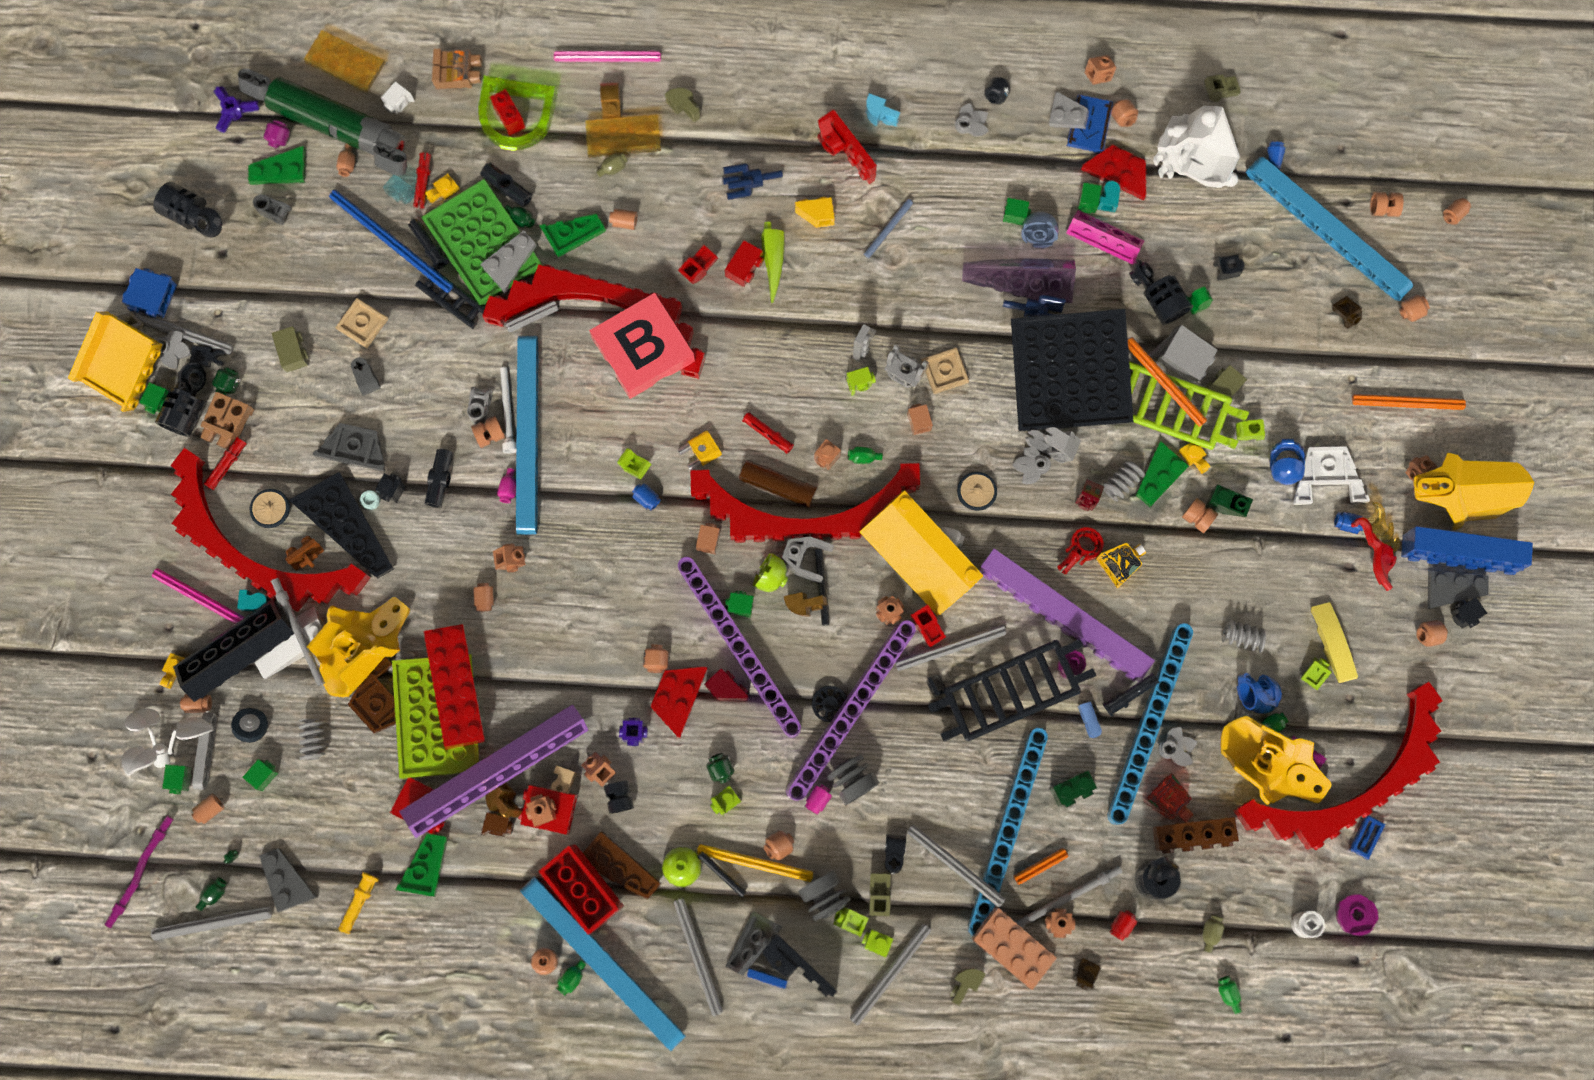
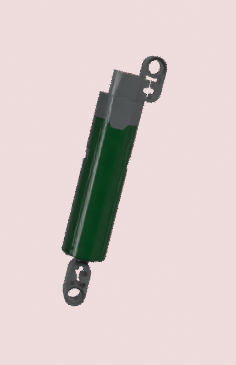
[238,69,407,176]

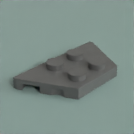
[313,423,386,472]

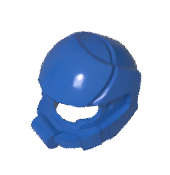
[1270,439,1305,485]
[1237,673,1282,714]

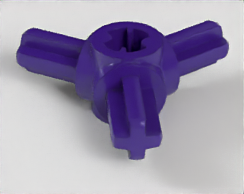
[214,86,260,133]

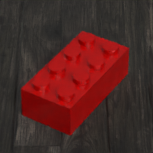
[538,844,624,935]

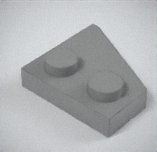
[1049,92,1089,129]

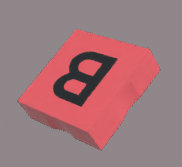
[589,293,695,399]

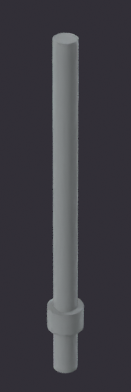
[271,578,325,686]
[1015,865,1122,927]

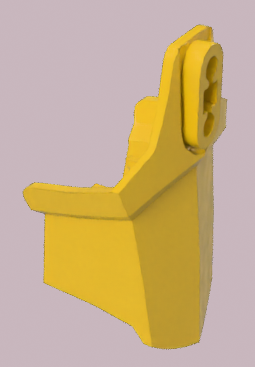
[1413,453,1534,530]
[307,597,410,697]
[1220,715,1331,805]

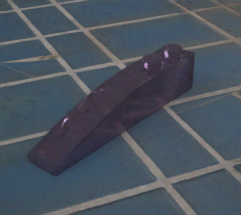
[962,258,1076,303]

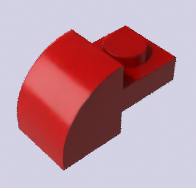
[678,245,719,284]
[910,604,946,647]

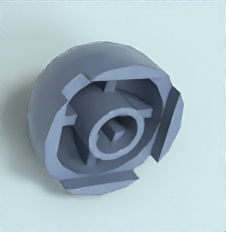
[1021,212,1059,248]

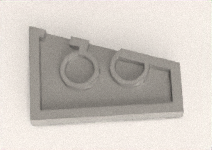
[480,230,536,293]
[853,324,876,361]

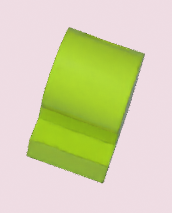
[1235,419,1265,441]

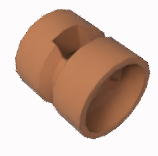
[1370,192,1404,217]
[471,415,505,448]
[1182,498,1218,533]

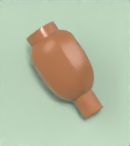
[336,144,355,177]

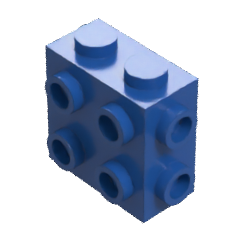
[122,268,177,319]

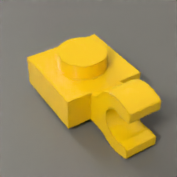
[425,174,460,204]
[1179,443,1210,474]
[160,653,185,689]

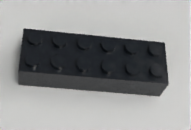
[173,599,294,702]

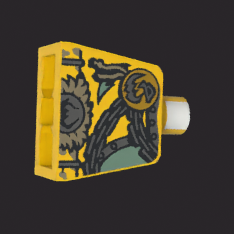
[1096,543,1146,588]

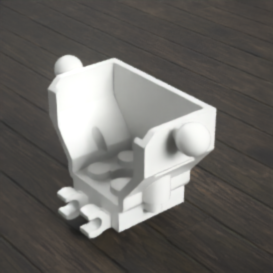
[1153,106,1240,188]

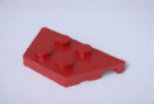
[1081,145,1146,201]
[650,667,708,738]

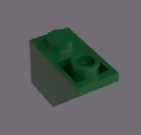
[1205,484,1253,517]

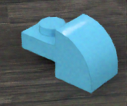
[866,93,900,127]

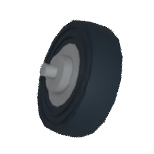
[231,708,268,743]

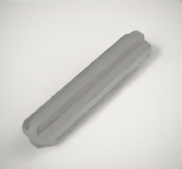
[505,301,558,332]

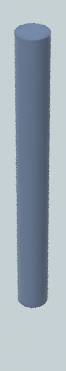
[864,199,913,259]

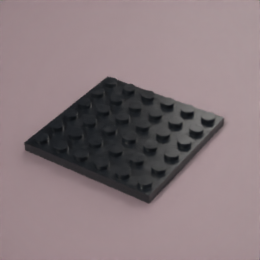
[1011,309,1134,432]

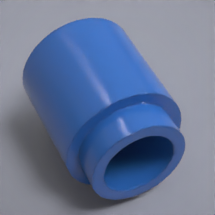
[632,483,661,511]
[1334,511,1363,534]

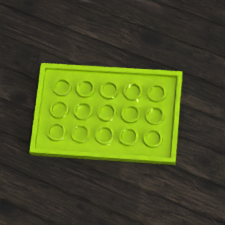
[392,654,479,779]

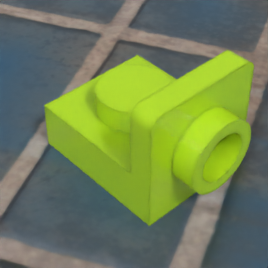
[1301,657,1332,690]
[710,785,741,816]
[833,907,869,937]
[862,929,893,958]

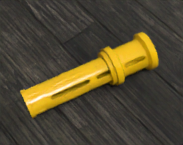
[338,872,379,934]

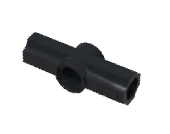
[480,162,533,208]
[425,448,454,508]

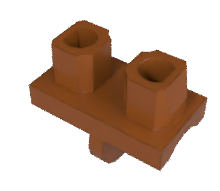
[285,536,325,571]

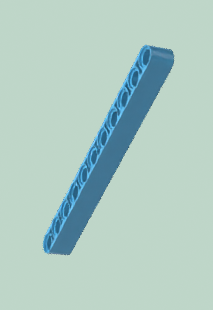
[1246,157,1413,301]
[516,335,538,535]
[1107,623,1193,825]
[968,728,1048,936]
[520,876,686,1051]

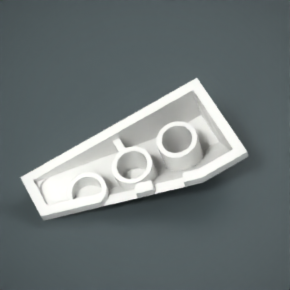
[255,606,325,679]

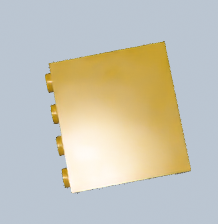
[68,311,163,412]

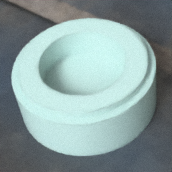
[360,490,380,510]

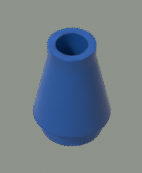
[1267,142,1286,170]

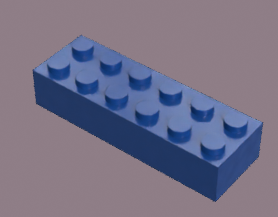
[1401,526,1533,575]

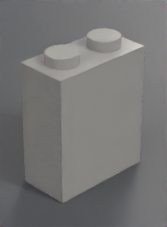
[1156,325,1217,383]

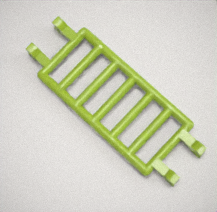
[1129,361,1249,450]

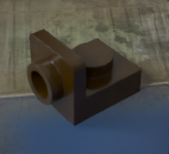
[1332,296,1362,329]
[1072,958,1101,991]

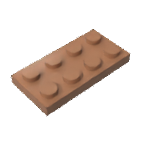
[971,907,1057,990]

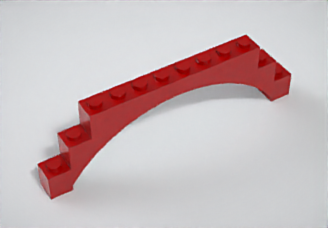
[483,264,705,379]
[170,447,371,612]
[690,463,920,543]
[1233,681,1443,850]

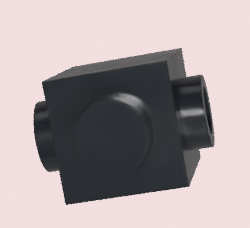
[375,473,406,503]
[1450,597,1488,628]

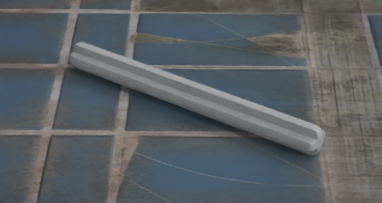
[130,311,234,355]
[895,625,1006,671]
[907,825,1005,907]
[674,898,723,1016]
[151,906,272,941]
[850,924,931,1025]

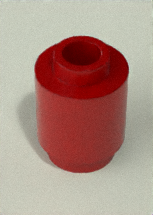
[1109,910,1137,941]

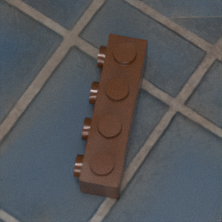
[1152,817,1239,854]

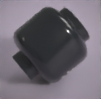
[984,77,1011,105]

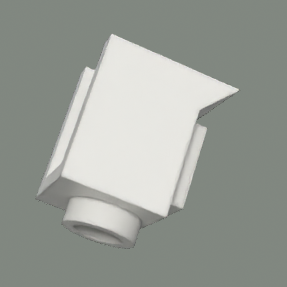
[381,82,415,114]

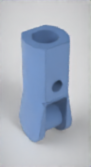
[1078,701,1102,738]

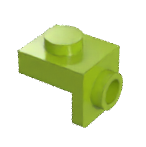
[617,448,652,480]

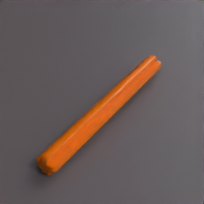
[1128,337,1207,427]
[1352,394,1466,410]

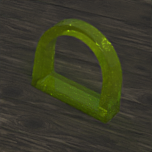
[478,76,557,150]

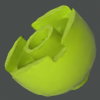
[752,553,788,592]
[662,847,702,887]

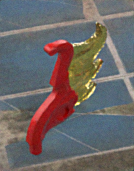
[1351,502,1400,591]

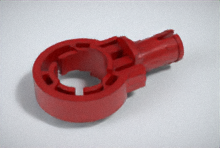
[1057,527,1104,575]

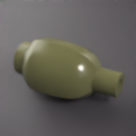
[596,152,628,177]
[1203,915,1225,953]

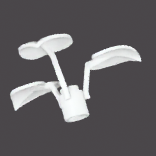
[122,708,214,776]

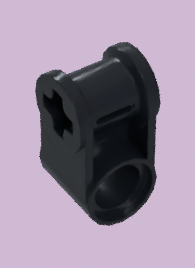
[885,834,906,874]

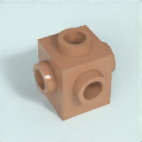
[1084,55,1116,85]
[1405,455,1438,488]
[493,543,526,573]
[876,596,904,626]
[581,752,616,787]
[525,794,557,827]
[1045,909,1075,938]

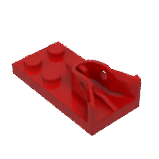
[817,109,877,185]

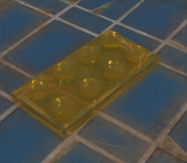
[303,30,385,93]
[585,114,661,157]

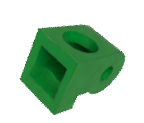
[1188,286,1213,315]

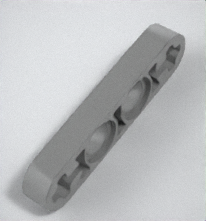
[192,713,217,790]

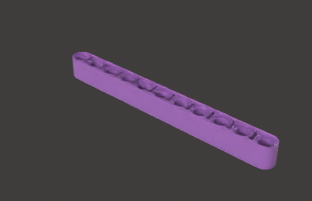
[678,557,801,738]
[786,621,916,801]

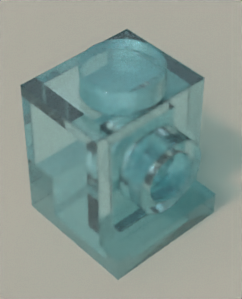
[383,175,415,205]

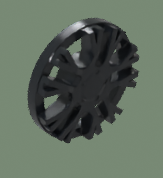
[812,686,848,723]

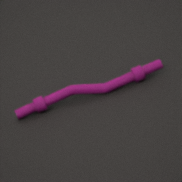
[104,815,174,928]

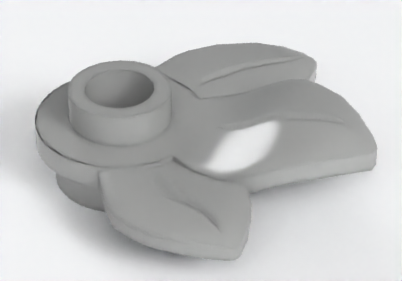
[955,103,988,136]
[156,331,191,369]
[1013,447,1051,484]
[1158,727,1197,766]

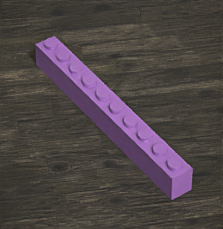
[979,549,1155,682]
[399,704,589,838]

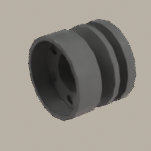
[827,754,880,806]
[798,870,851,921]

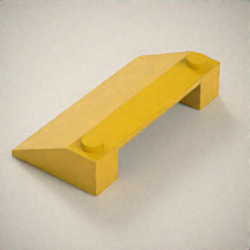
[859,491,983,616]

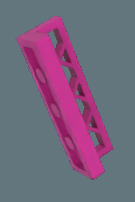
[1066,210,1144,264]

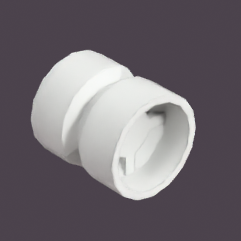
[1291,911,1325,938]

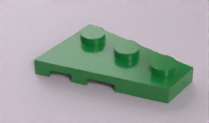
[248,146,305,185]
[539,214,606,258]
[1136,441,1189,507]
[395,834,448,897]

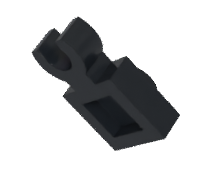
[190,346,226,367]

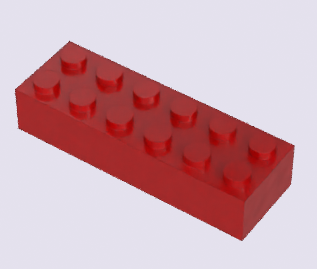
[423,624,485,750]

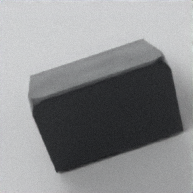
[926,675,946,698]

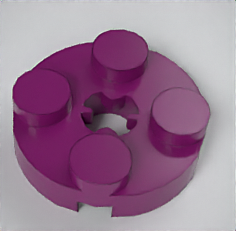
[1336,894,1378,936]

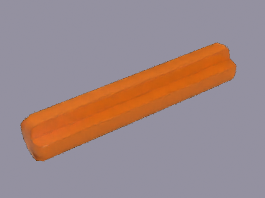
[1013,848,1068,885]

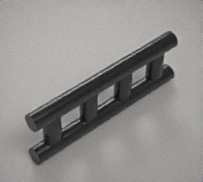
[415,267,485,329]

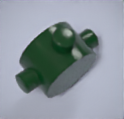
[224,849,238,864]

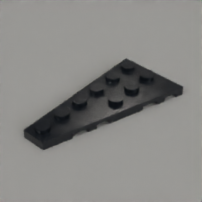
[289,472,394,579]

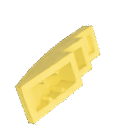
[1311,602,1358,683]

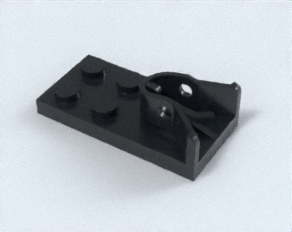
[763,934,838,998]

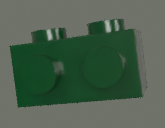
[1050,770,1097,808]

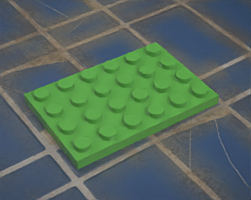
[422,179,542,305]

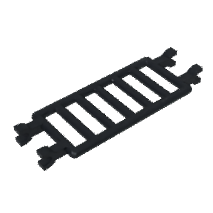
[928,639,1097,742]

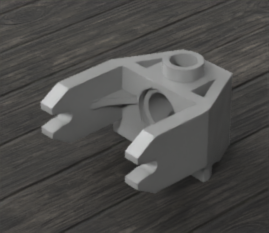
[884,344,929,388]
[1025,427,1081,463]
[782,537,834,583]

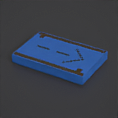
[1067,95,1113,153]

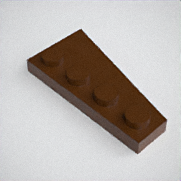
[583,831,662,899]

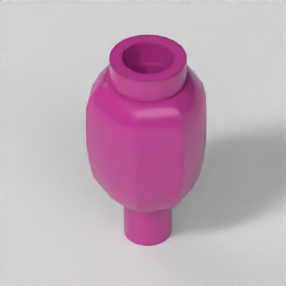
[497,468,516,503]

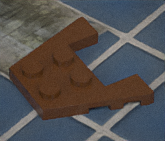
[347,657,396,734]

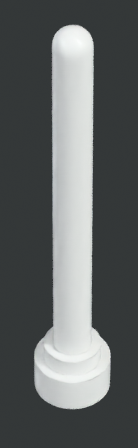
[500,366,517,454]

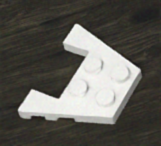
[1293,446,1370,505]

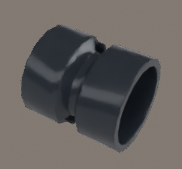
[603,781,634,814]

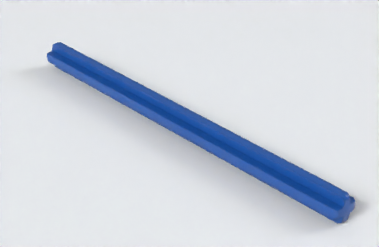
[329,190,453,293]

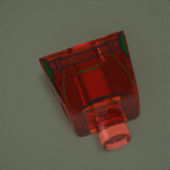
[1143,773,1194,822]

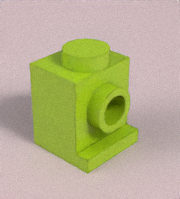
[846,367,876,396]

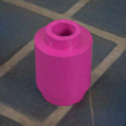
[805,784,832,815]

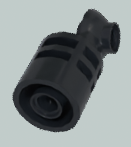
[153,181,222,238]
[1129,259,1194,325]
[155,362,207,437]
[1135,856,1181,899]

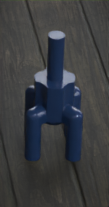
[722,163,783,200]
[1003,295,1066,317]

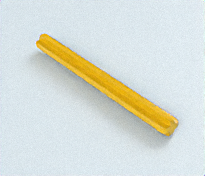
[697,844,814,882]

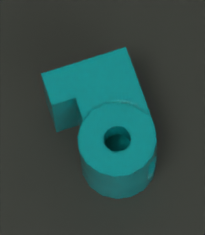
[1097,181,1120,212]
[237,589,270,612]

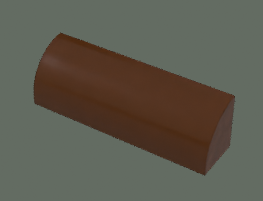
[739,460,818,508]

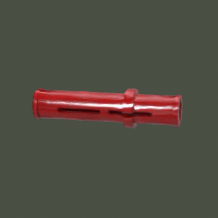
[413,152,431,209]
[742,412,794,454]
[203,437,247,490]

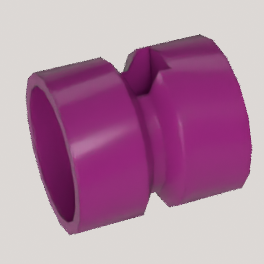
[1057,651,1086,679]

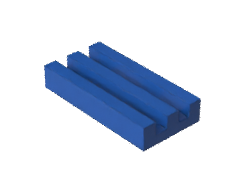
[1349,815,1386,860]
[747,968,788,989]

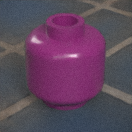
[263,120,290,149]

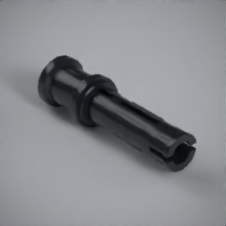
[408,219,449,270]
[1102,672,1160,717]

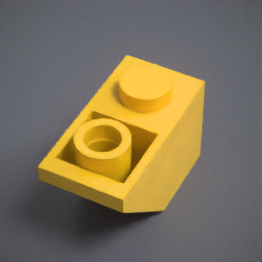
[795,197,834,227]

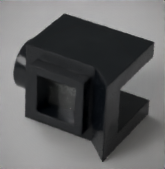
[1213,254,1245,281]

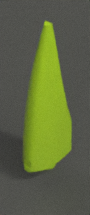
[761,222,784,303]

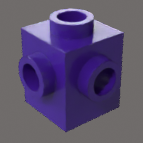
[619,717,648,746]

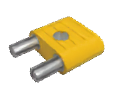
[678,430,722,470]

